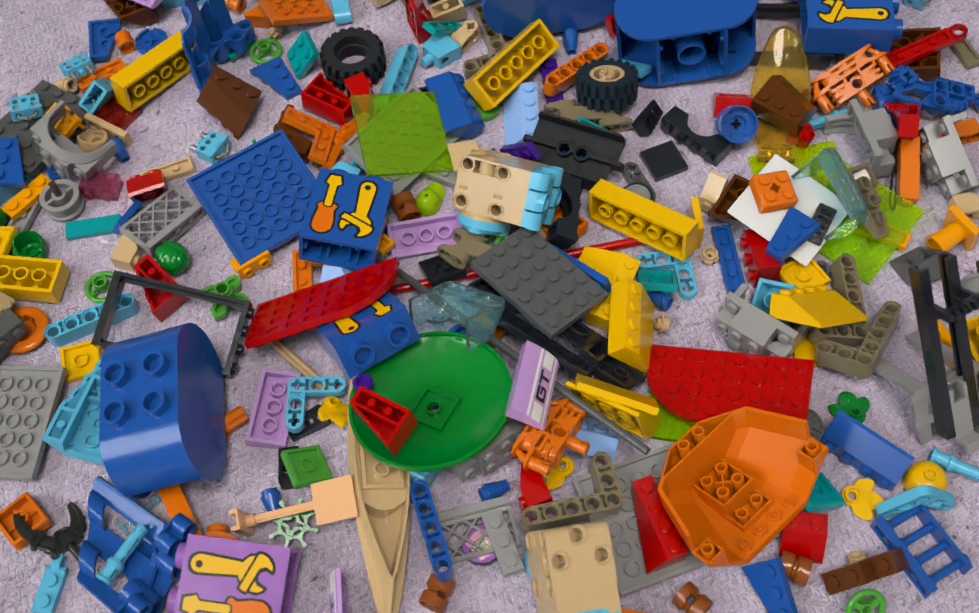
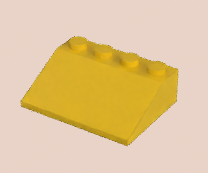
[579,246,641,333]
[608,277,655,374]
[769,285,868,328]
[565,381,661,441]

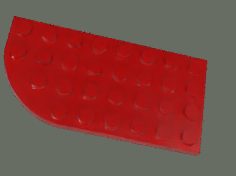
[244,257,400,350]
[647,344,814,423]

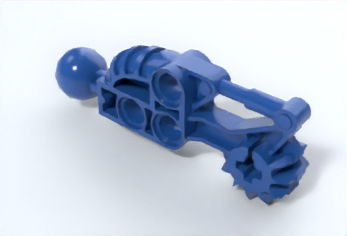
[887,65,979,116]

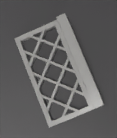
[119,186,206,258]
[429,495,521,567]

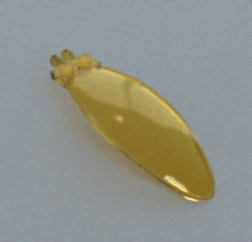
[751,25,811,164]

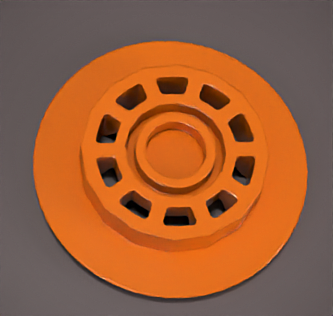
[9,306,49,353]

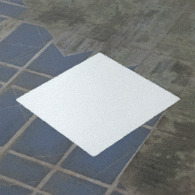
[727,154,850,266]

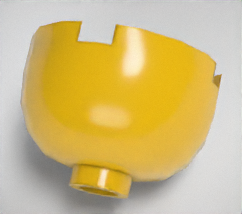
[902,460,948,491]

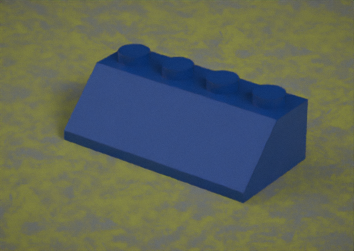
[424,71,485,140]
[820,410,914,492]

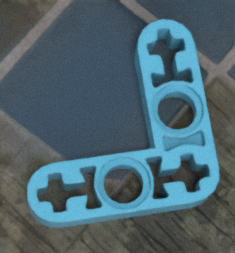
[636,251,697,300]
[285,376,347,433]
[875,485,957,519]

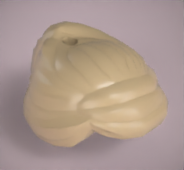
[77,129,109,153]

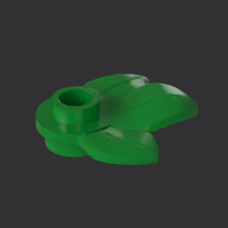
[828,391,870,423]

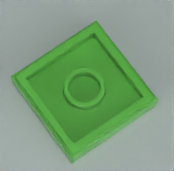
[280,445,333,489]

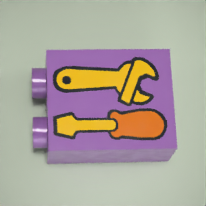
[167,534,301,613]

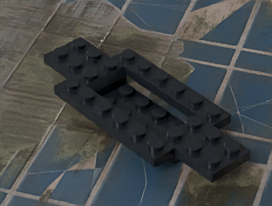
[466,278,647,391]

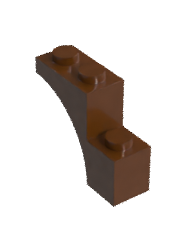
[273,104,312,164]
[821,547,910,596]

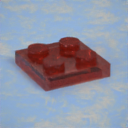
[94,95,143,130]

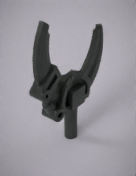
[13,501,86,562]

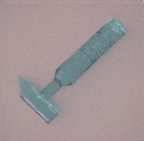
[116,495,162,537]

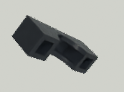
[660,106,731,167]
[547,172,582,250]

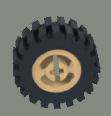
[576,58,638,112]

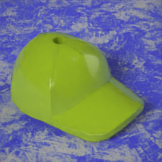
[415,182,445,217]

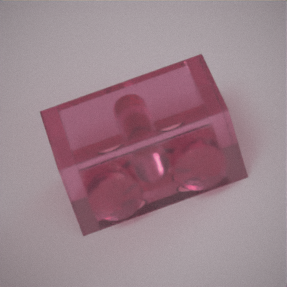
[78,172,124,201]

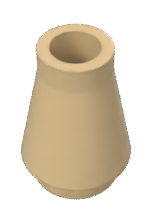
[53,77,78,93]

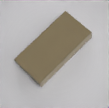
[949,39,979,70]

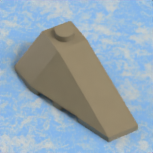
[831,163,890,240]

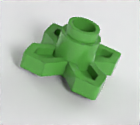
[202,274,249,321]

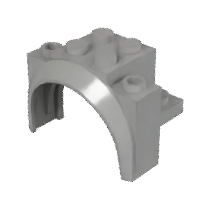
[823,99,899,177]
[30,100,117,181]
[918,111,979,198]
[715,283,810,358]
[451,417,526,482]

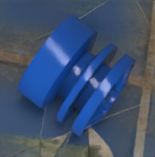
[715,105,758,144]

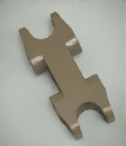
[544,99,633,133]
[437,228,492,269]

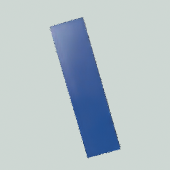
[711,225,745,294]

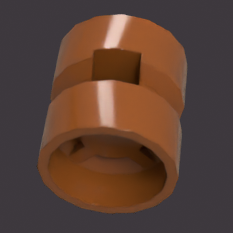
[391,191,422,222]
[780,550,813,587]
[418,573,456,613]
[671,581,714,613]

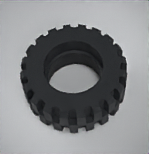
[320,27,387,91]

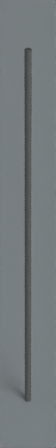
[377,253,651,455]

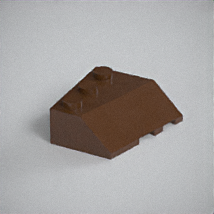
[104,0,158,26]
[891,27,941,82]
[197,65,262,140]
[751,75,817,136]
[708,174,750,221]

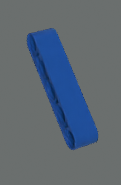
[410,480,454,583]

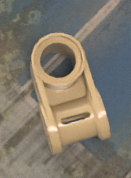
[450,20,480,53]

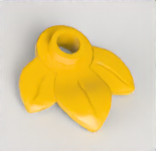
[318,396,348,428]
[541,456,574,490]
[841,478,884,520]

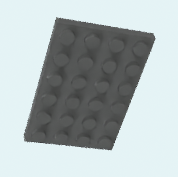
[0,80,97,177]
[470,227,609,340]

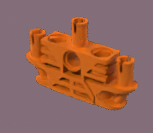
[810,44,895,115]
[511,398,590,477]

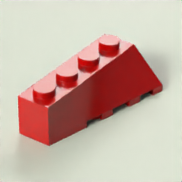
[884,102,922,140]
[631,475,689,575]

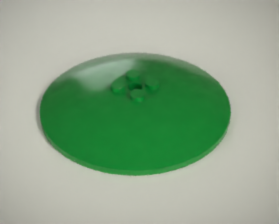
[348,331,512,472]

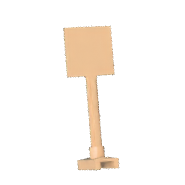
[229,474,359,537]

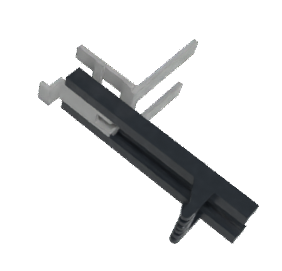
[874,251,979,455]

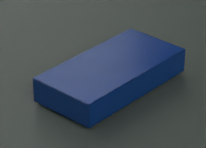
[112,199,142,235]

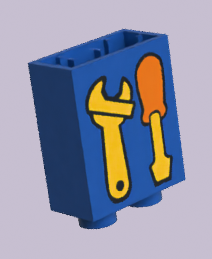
[799,0,903,55]
[299,168,394,270]
[313,291,421,379]

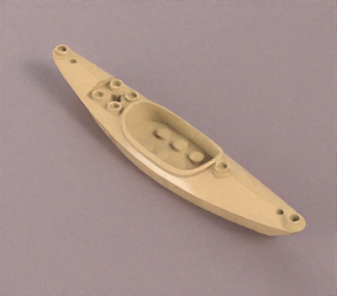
[347,374,410,613]

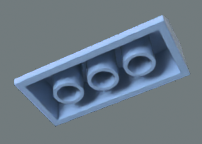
[503,82,539,145]
[565,413,621,462]

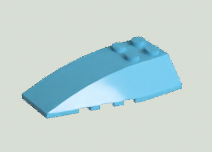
[42,358,104,466]

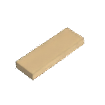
[84,112,133,147]
[139,156,196,182]

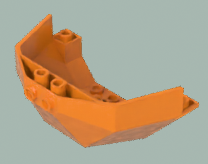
[657,406,829,567]

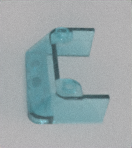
[791,148,869,241]
[409,281,505,350]

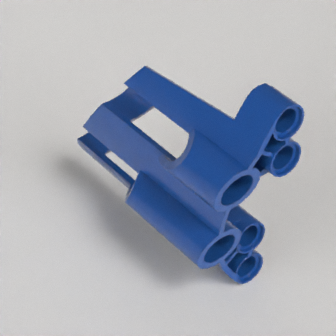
[181,0,256,93]
[77,476,197,613]

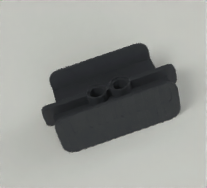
[523,111,625,191]

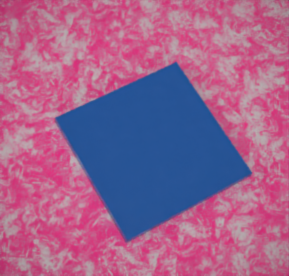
[186,129,316,265]

